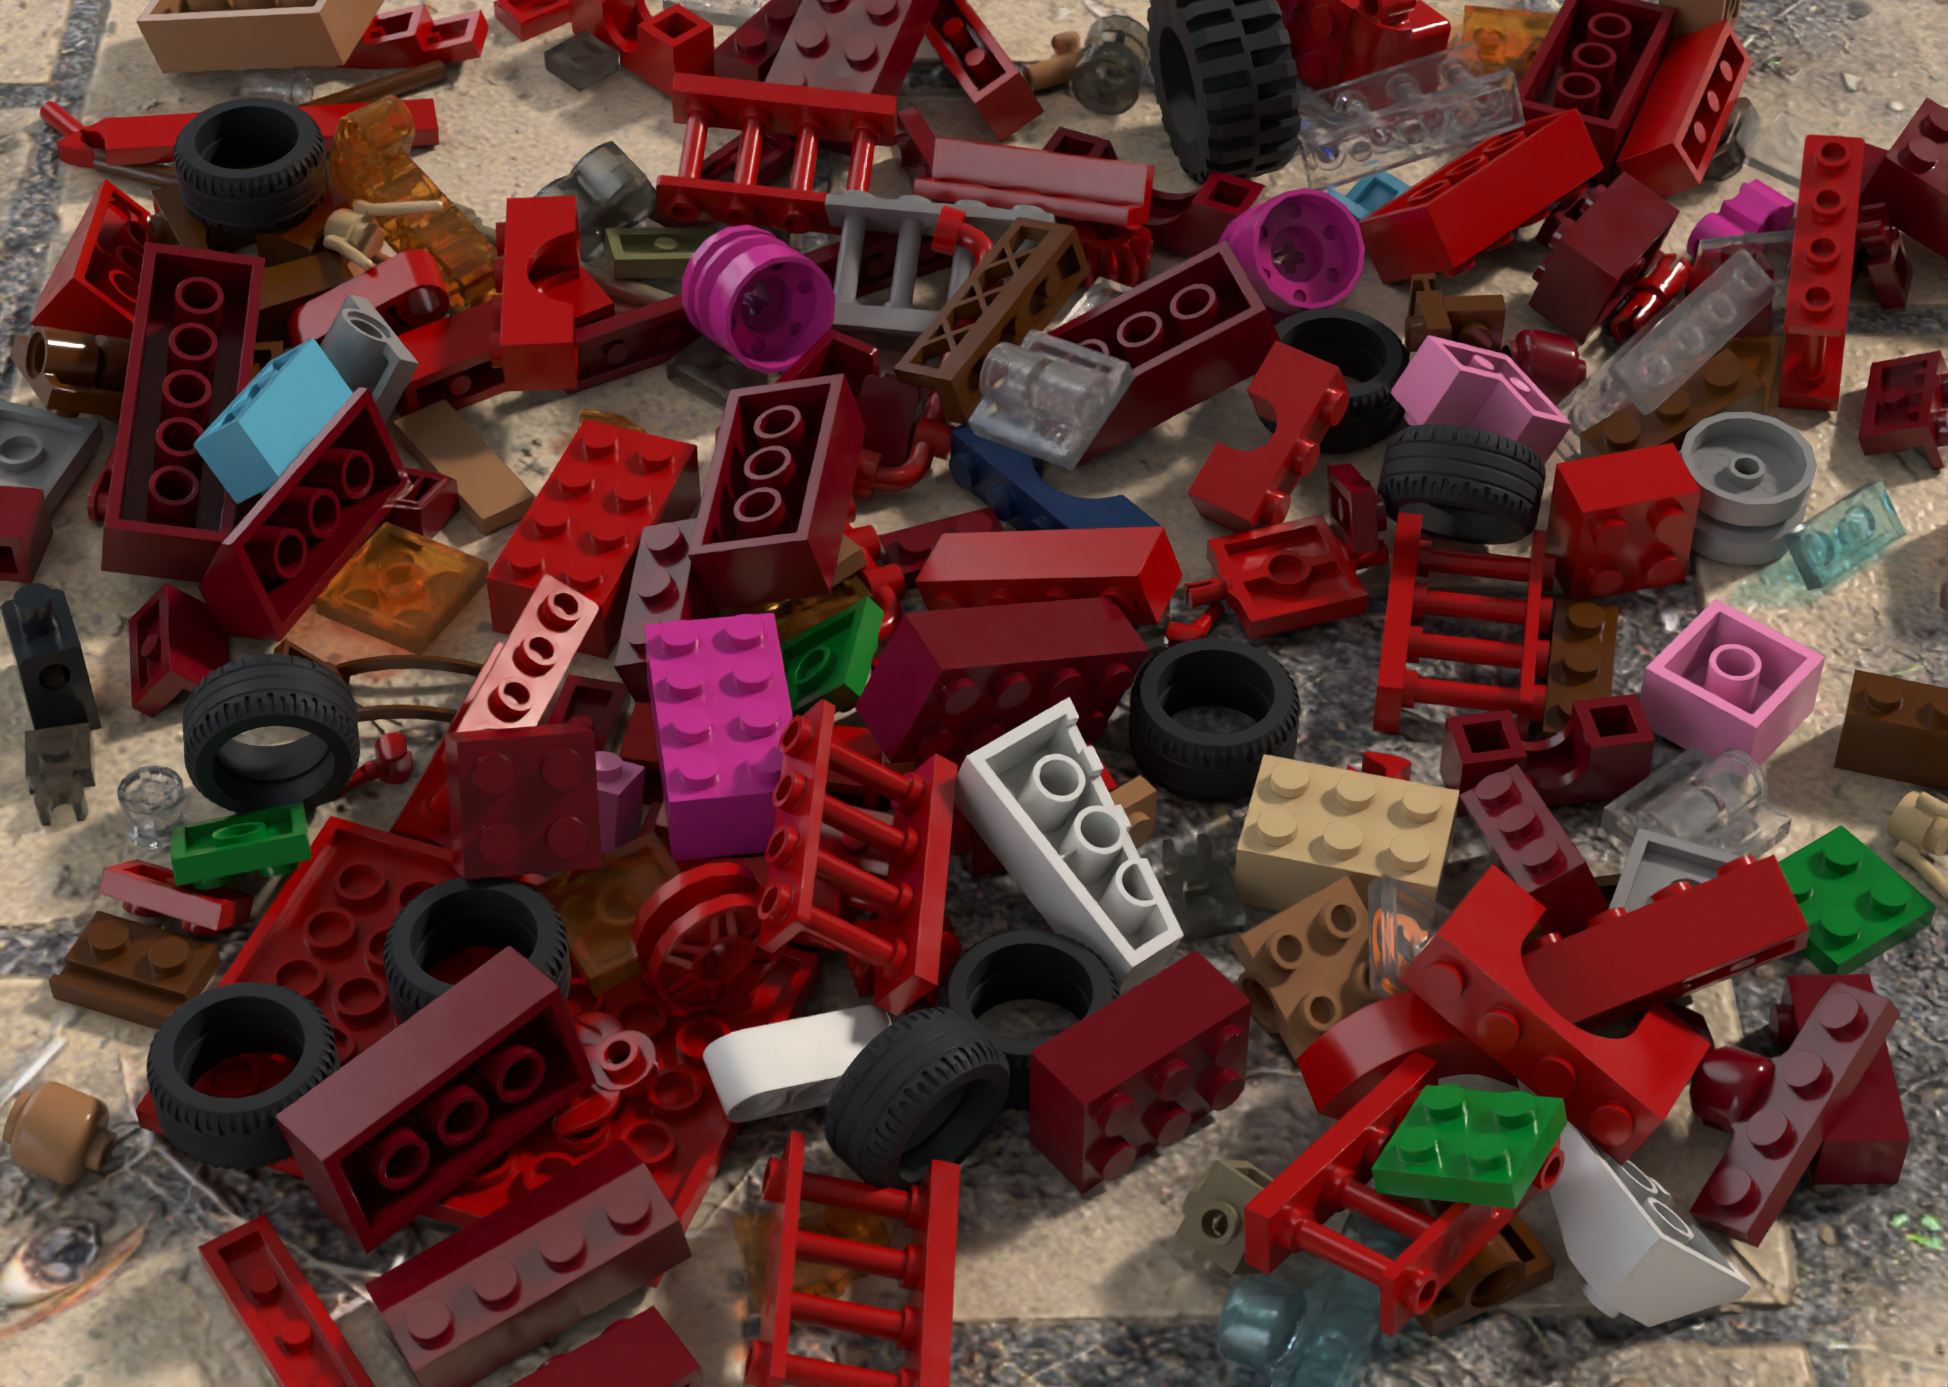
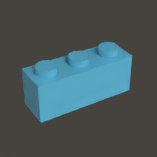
[193,338,353,504]

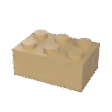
[1233,754,1460,940]

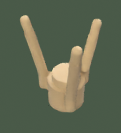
[323,200,443,270]
[1887,791,1948,902]

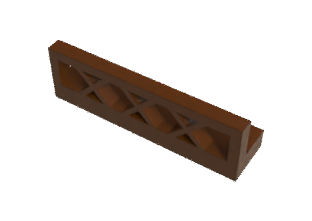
[893,217,1090,425]

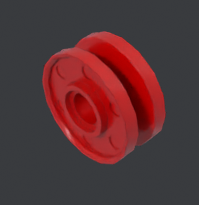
[630,862,788,1012]

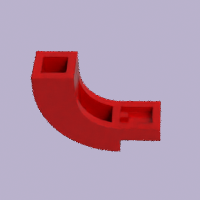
[1296,990,1519,1120]

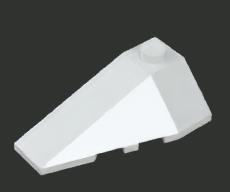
[1517,1079,1752,1327]

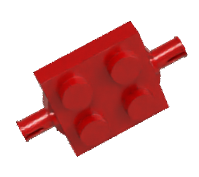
[1183,514,1389,640]

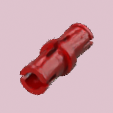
[1611,253,1693,346]

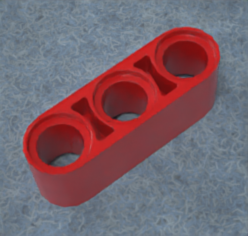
[286,249,450,349]

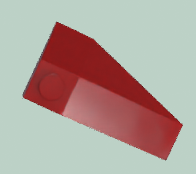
[30,179,154,339]

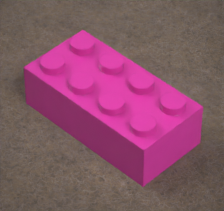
[644,613,793,861]

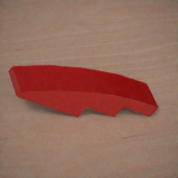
[317,4,489,69]

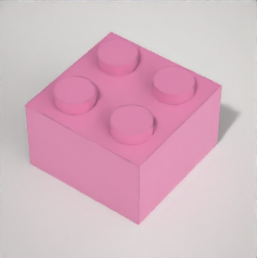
[1639,599,1825,782]

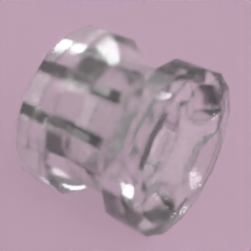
[117,765,191,849]

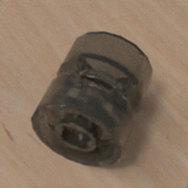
[1071,14,1151,116]

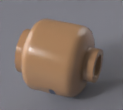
[2,1081,117,1185]

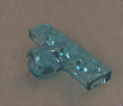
[1217,1211,1414,1387]

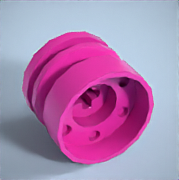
[1217,188,1365,325]
[681,225,835,374]

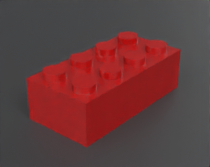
[1357,108,1604,286]
[486,419,701,659]

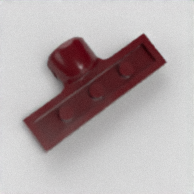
[1689,980,1900,1248]

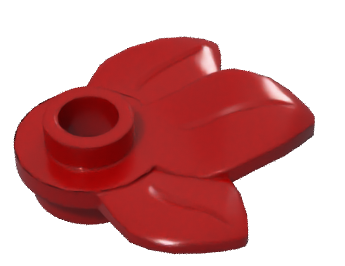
[552,1011,659,1135]

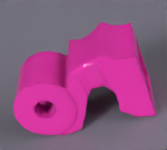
[1687,178,1795,261]

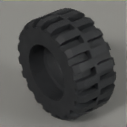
[1147,0,1301,184]

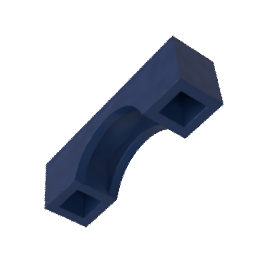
[949,401,1161,531]

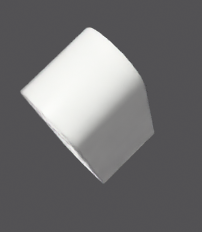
[702,1004,891,1123]

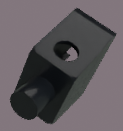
[0,583,102,745]

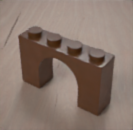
[147,163,354,349]

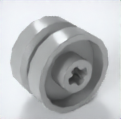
[1680,412,1817,565]

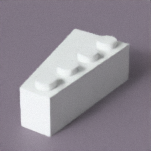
[954,697,1184,996]

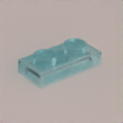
[1782,480,1907,590]

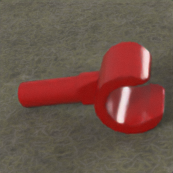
[1166,602,1225,648]
[337,732,413,795]

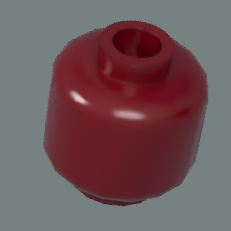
[1501,328,1587,409]

